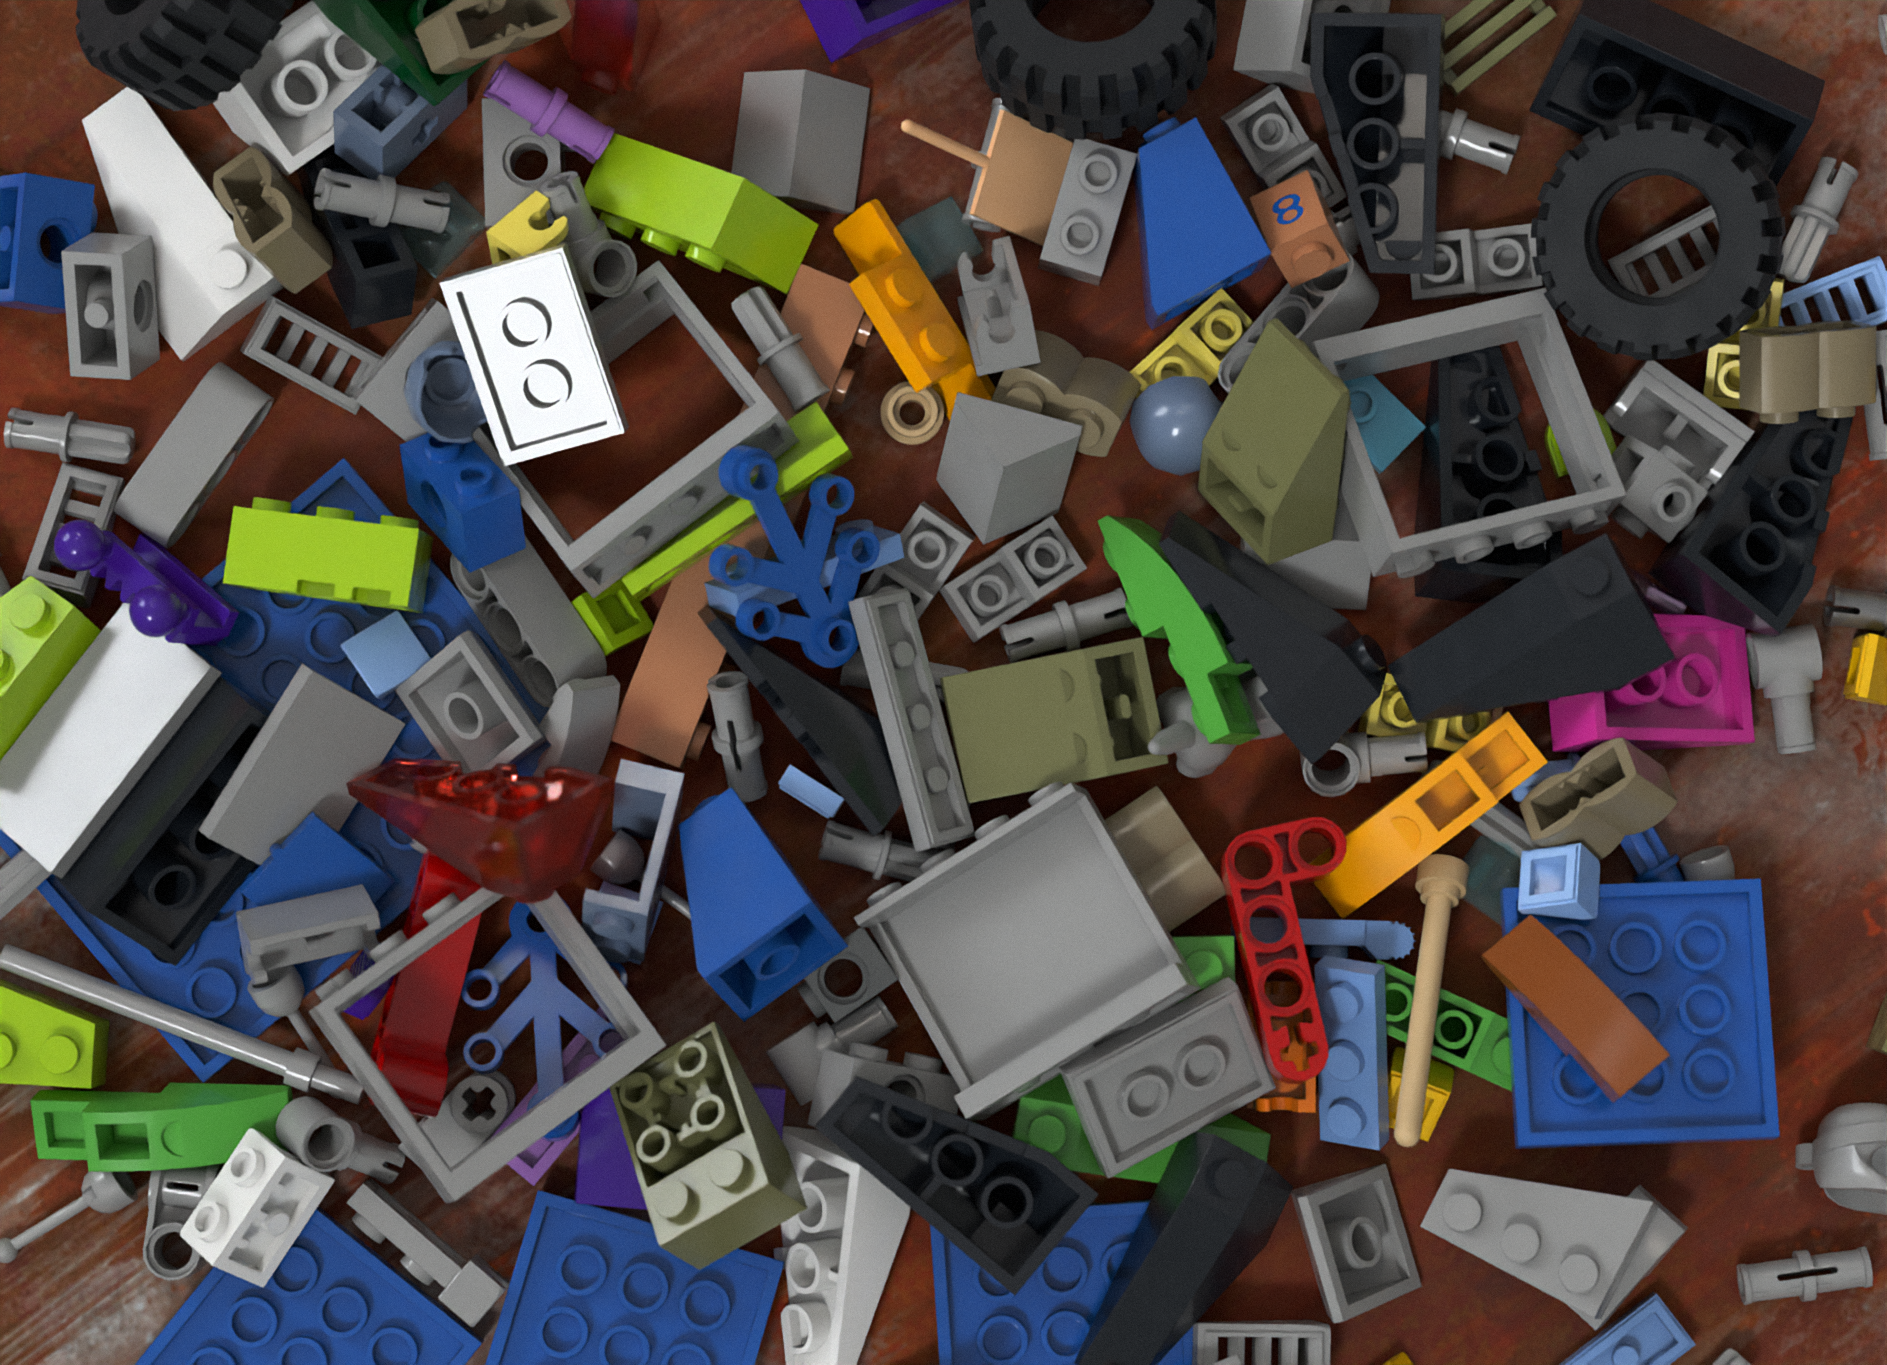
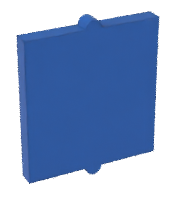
[239,811,395,907]

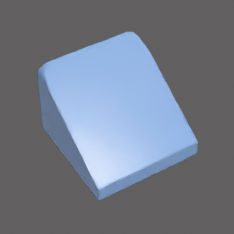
[341,610,432,699]
[1518,843,1600,920]

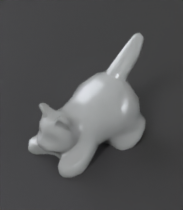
[1148,668,1284,778]

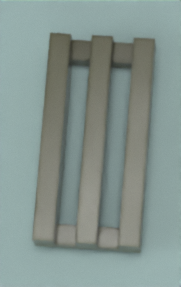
[1444,0,1557,97]

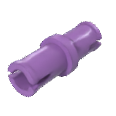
[483,60,615,164]

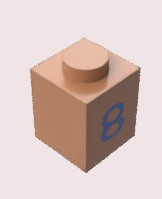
[1250,170,1350,288]

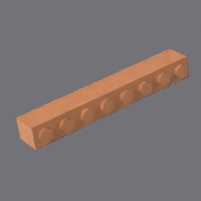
[611,264,875,769]

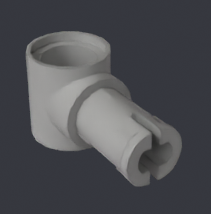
[540,171,637,297]
[1746,623,1823,754]
[1300,731,1428,797]
[766,996,898,1106]
[275,1096,405,1184]

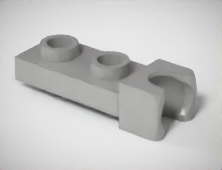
[346,1178,510,1327]

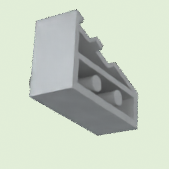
[1420,1169,1660,1319]

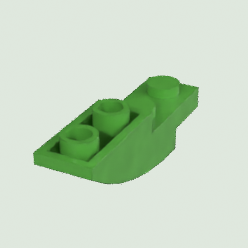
[1098,515,1261,745]
[1376,959,1512,1091]
[30,1082,293,1172]

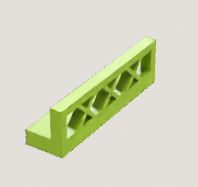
[622,402,853,601]

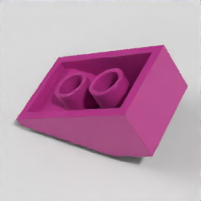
[1549,614,1755,752]

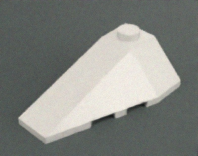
[213,0,382,176]
[82,87,284,362]
[773,1126,910,1365]

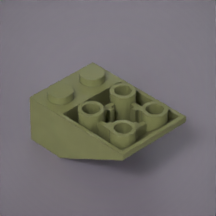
[1198,318,1351,565]
[940,637,1168,804]
[609,1021,808,1270]

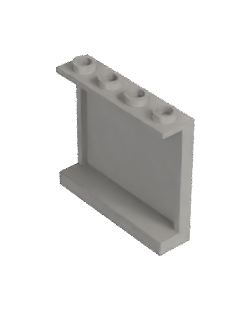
[854,781,1201,1121]

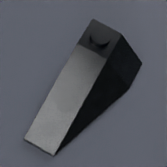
[1310,12,1446,274]
[1414,345,1563,604]
[1648,409,1853,638]
[1159,511,1388,764]
[1387,533,1677,723]
[697,605,902,836]
[815,1076,1099,1295]
[1074,1132,1293,1365]

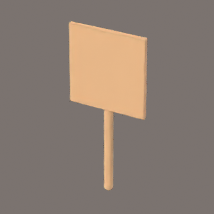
[901,109,1073,246]

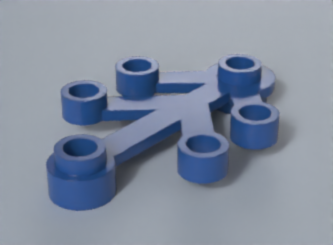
[709,445,880,668]
[461,897,629,1142]

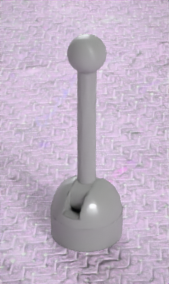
[590,829,691,920]
[247,965,341,1099]
[0,1172,138,1263]

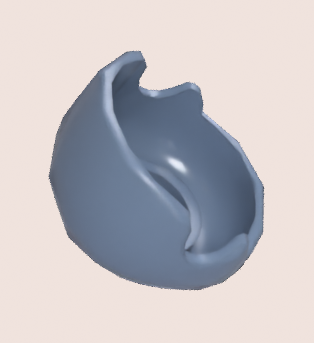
[403,341,488,444]
[1130,376,1224,476]

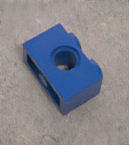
[0,173,97,314]
[400,433,526,573]

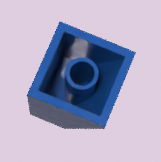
[1133,117,1271,331]
[679,787,848,1022]

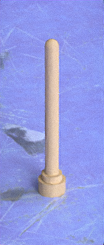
[1394,854,1470,1147]

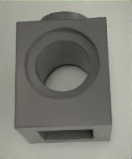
[796,927,899,1023]

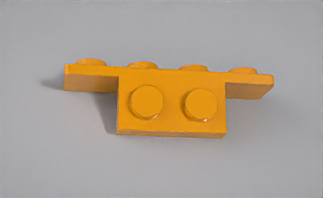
[834,199,996,420]

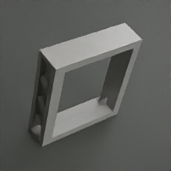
[473,260,799,599]
[1309,288,1626,578]
[309,854,666,1203]

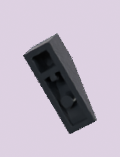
[297,144,418,329]

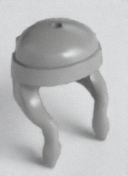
[1795,1103,1887,1215]

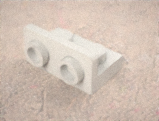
[180,1128,335,1288]

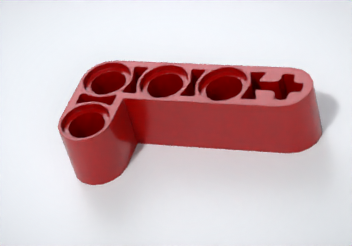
[1220,817,1347,1084]
[369,848,491,1118]

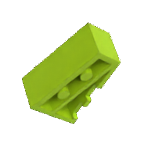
[584,133,819,294]
[223,497,434,613]
[0,576,101,761]
[0,978,109,1089]

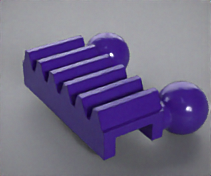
[54,520,239,646]

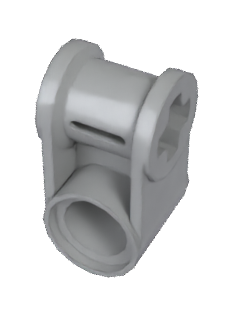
[398,1070,516,1168]
[143,1164,223,1281]

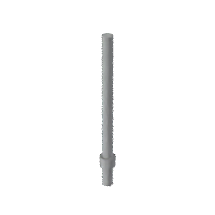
[0,944,365,1105]

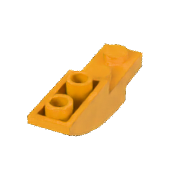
[1309,711,1548,919]

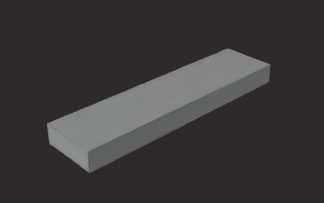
[848,587,975,852]

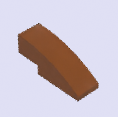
[1481,914,1670,1103]

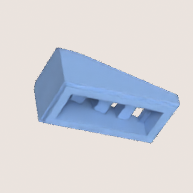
[1779,256,1887,327]

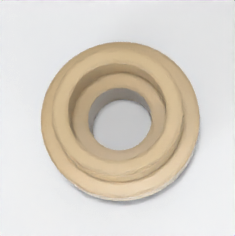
[880,381,944,445]

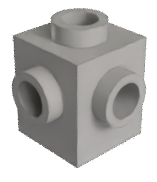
[1610,434,1709,544]

